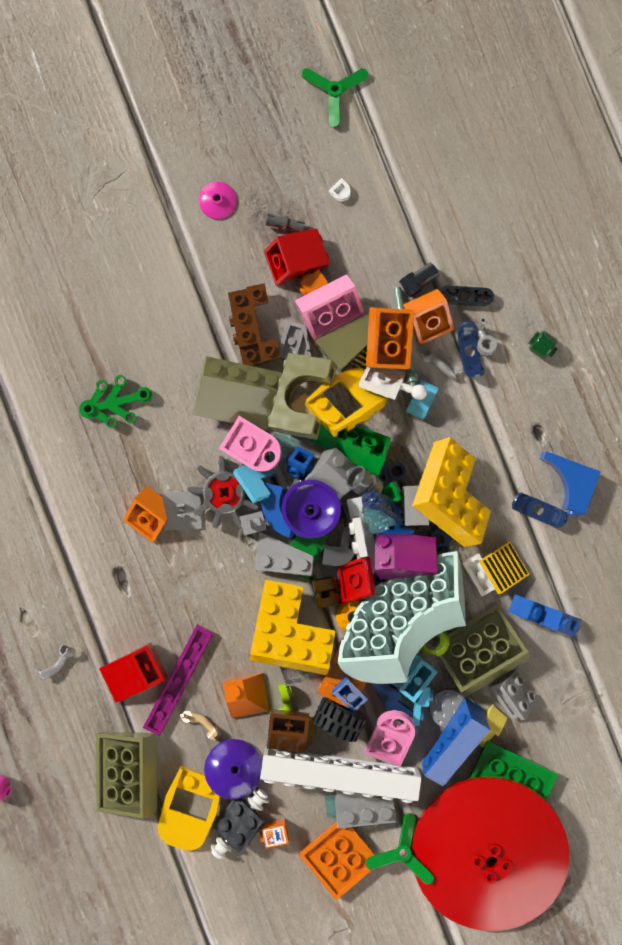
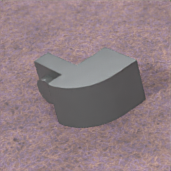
[322,528,354,566]

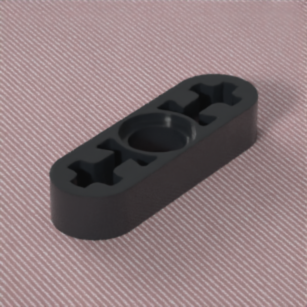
[440,285,494,307]

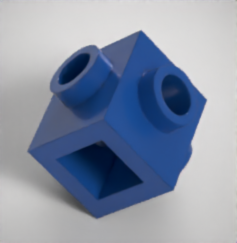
[286,446,315,481]

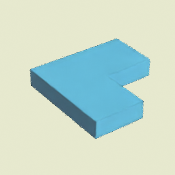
[233,458,276,503]

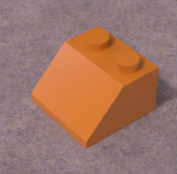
[403,289,454,345]

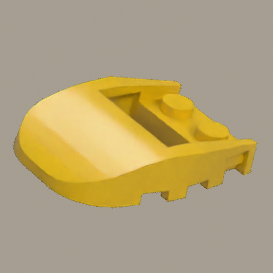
[305,368,387,437]
[158,766,221,851]

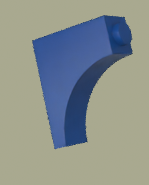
[540,451,601,517]

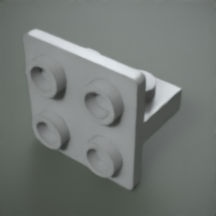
[490,669,537,720]

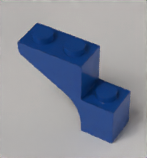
[508,594,581,637]

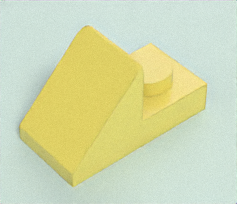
[479,705,508,748]

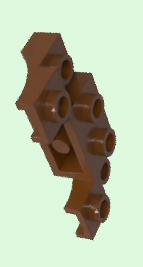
[228,283,281,366]

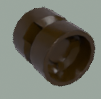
[312,576,341,608]

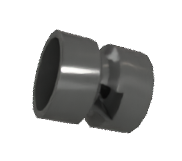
[346,466,383,496]

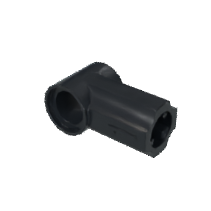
[399,262,440,298]

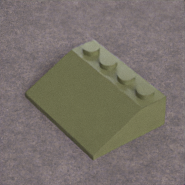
[192,356,282,430]
[432,605,530,698]
[96,732,157,819]

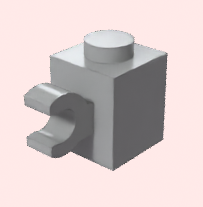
[240,511,270,535]

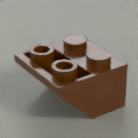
[267,709,310,753]

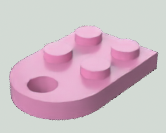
[219,416,282,472]
[364,710,415,767]

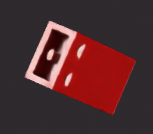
[99,642,168,703]

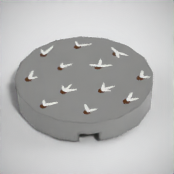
[429,689,464,728]

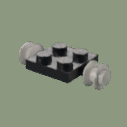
[211,789,269,859]

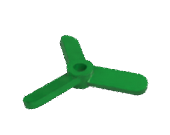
[301,68,368,128]
[366,813,434,884]

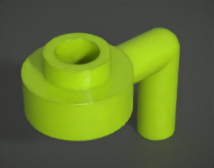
[270,683,293,712]

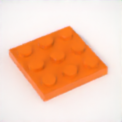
[299,821,376,900]

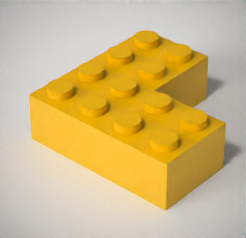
[412,437,491,547]
[250,580,335,675]

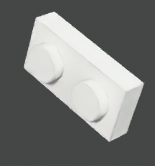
[462,553,495,597]

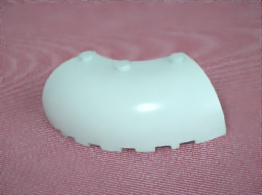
[338,551,466,684]

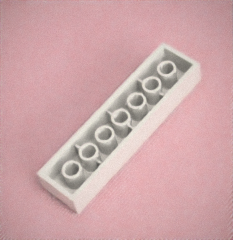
[260,746,421,803]

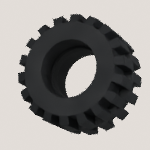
[312,697,367,742]

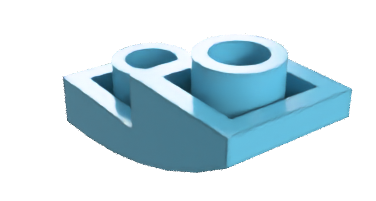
[411,684,433,726]

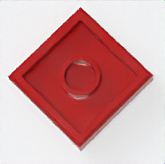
[337,556,376,604]

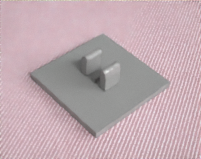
[162,491,202,531]

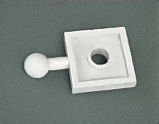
[358,366,427,400]

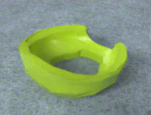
[420,631,449,656]

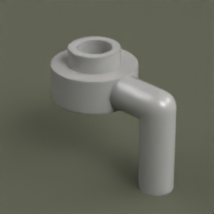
[477,317,497,356]

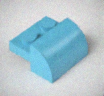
[391,654,438,703]

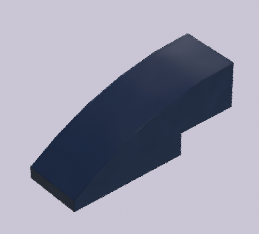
[372,683,414,723]

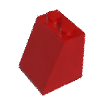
[264,228,330,286]

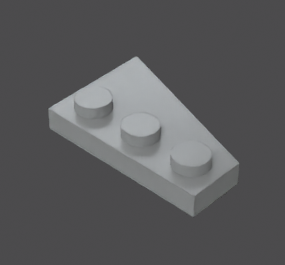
[255,532,315,576]
[334,790,396,828]

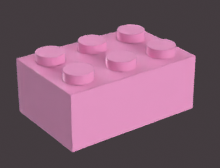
[295,275,365,341]

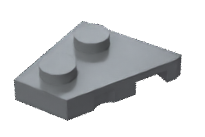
[279,321,311,360]

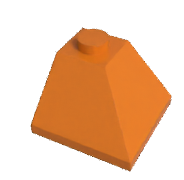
[123,486,167,543]
[223,673,270,718]

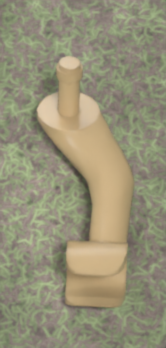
[180,711,221,740]

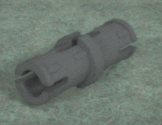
[266,213,305,232]

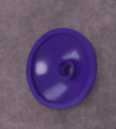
[281,480,341,538]
[204,739,262,799]

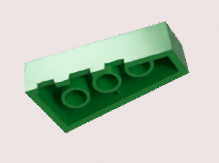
[309,423,391,476]

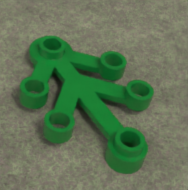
[79,375,153,429]

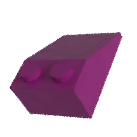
[375,533,438,580]

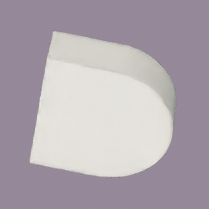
[328,178,351,202]

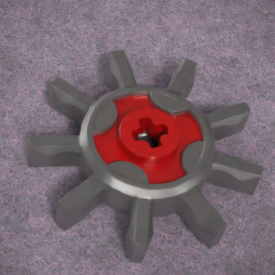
[188,456,259,528]

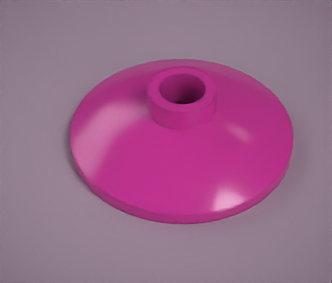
[199,182,237,220]

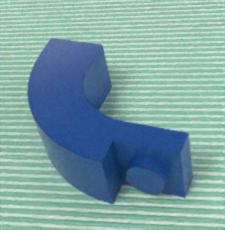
[261,483,299,538]

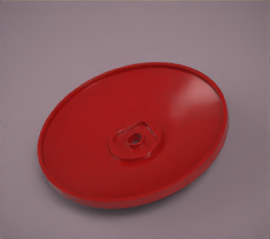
[411,776,570,931]

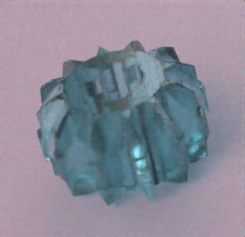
[362,506,389,534]

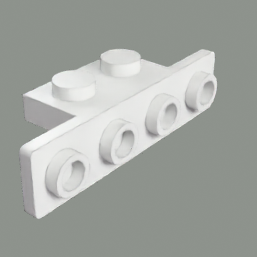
[347,497,376,573]

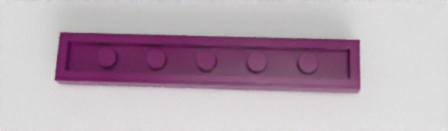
[143,624,214,737]

